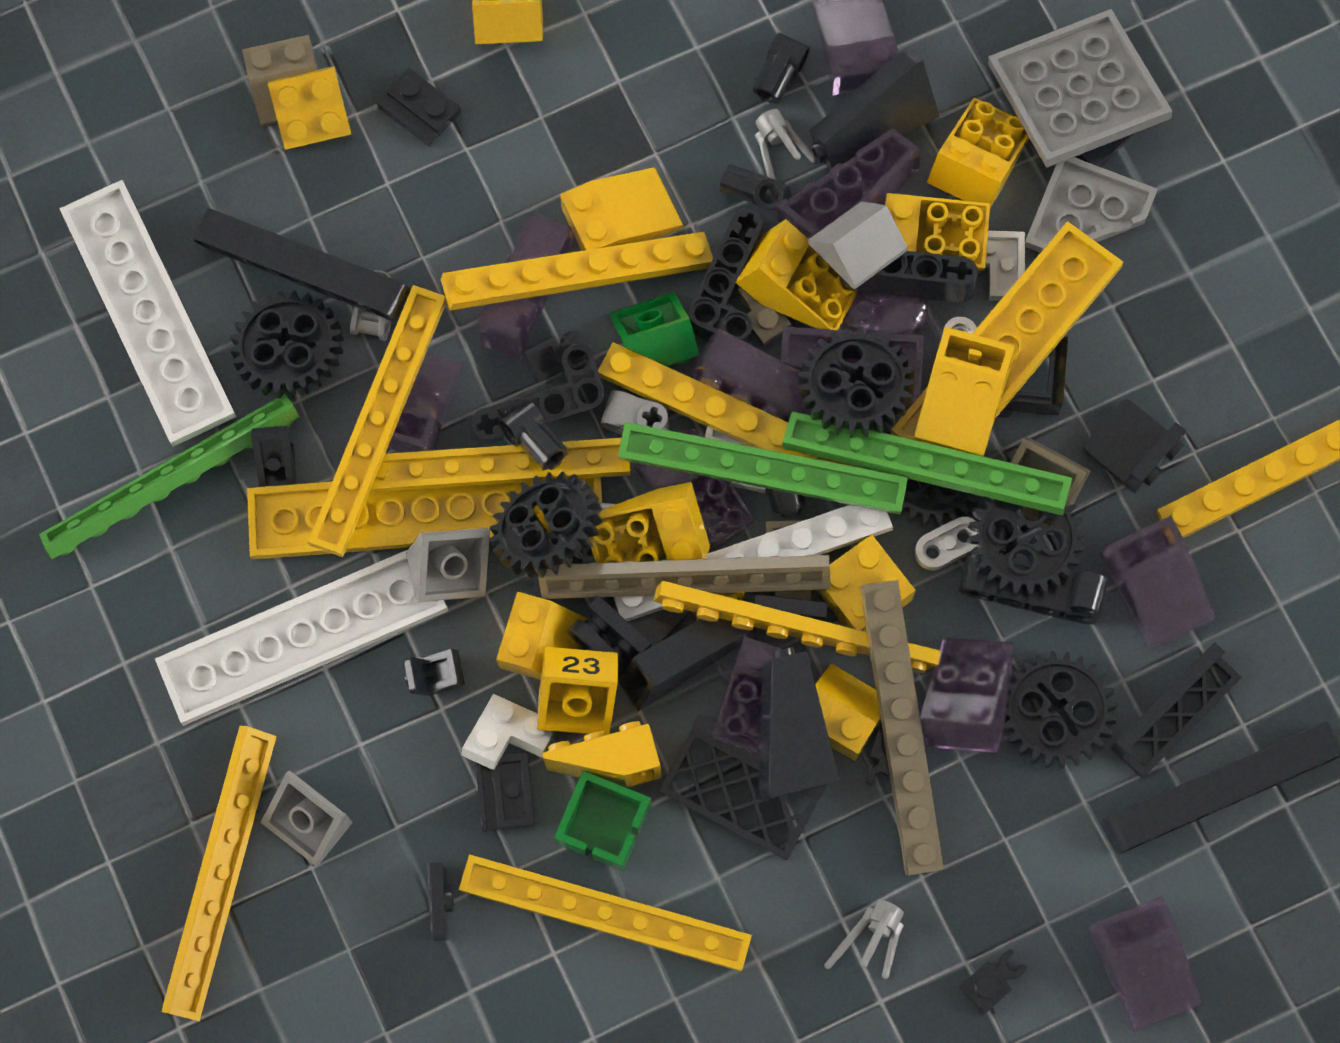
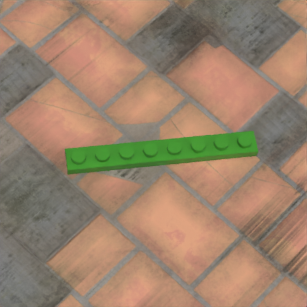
[39,394,300,559]
[782,411,1072,516]
[618,422,908,514]

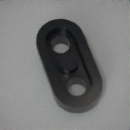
[567,619,628,679]

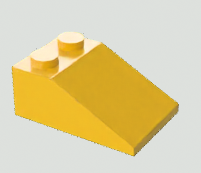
[560,167,683,251]

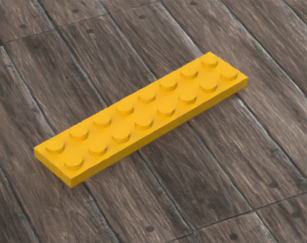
[891,221,1123,451]

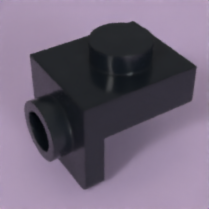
[404,649,465,696]

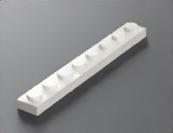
[614,505,893,622]

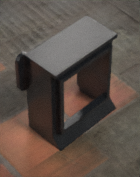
[997,337,1068,418]

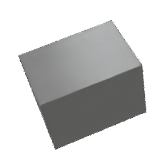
[808,202,908,290]
[406,528,490,602]
[260,770,353,866]

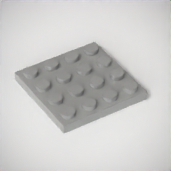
[988,9,1172,168]

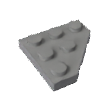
[1025,157,1158,253]

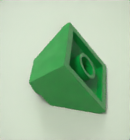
[609,291,699,366]

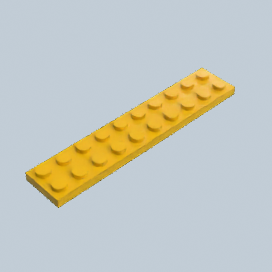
[247,477,603,560]

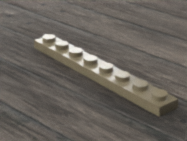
[538,555,830,599]
[860,580,944,876]

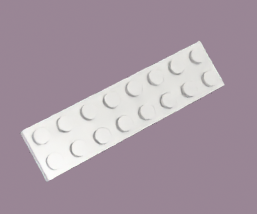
[59,180,236,447]
[155,550,448,726]

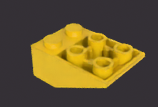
[927,97,1029,209]
[885,193,991,275]
[736,219,858,335]
[914,326,1015,457]
[589,482,710,563]
[542,721,661,788]

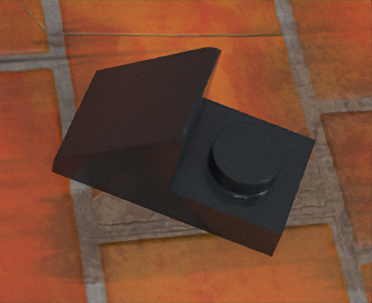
[251,426,296,487]

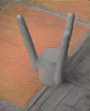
[754,109,817,198]
[824,899,904,979]

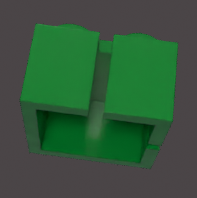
[554,771,651,872]

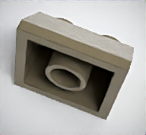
[242,35,318,127]
[991,438,1091,530]

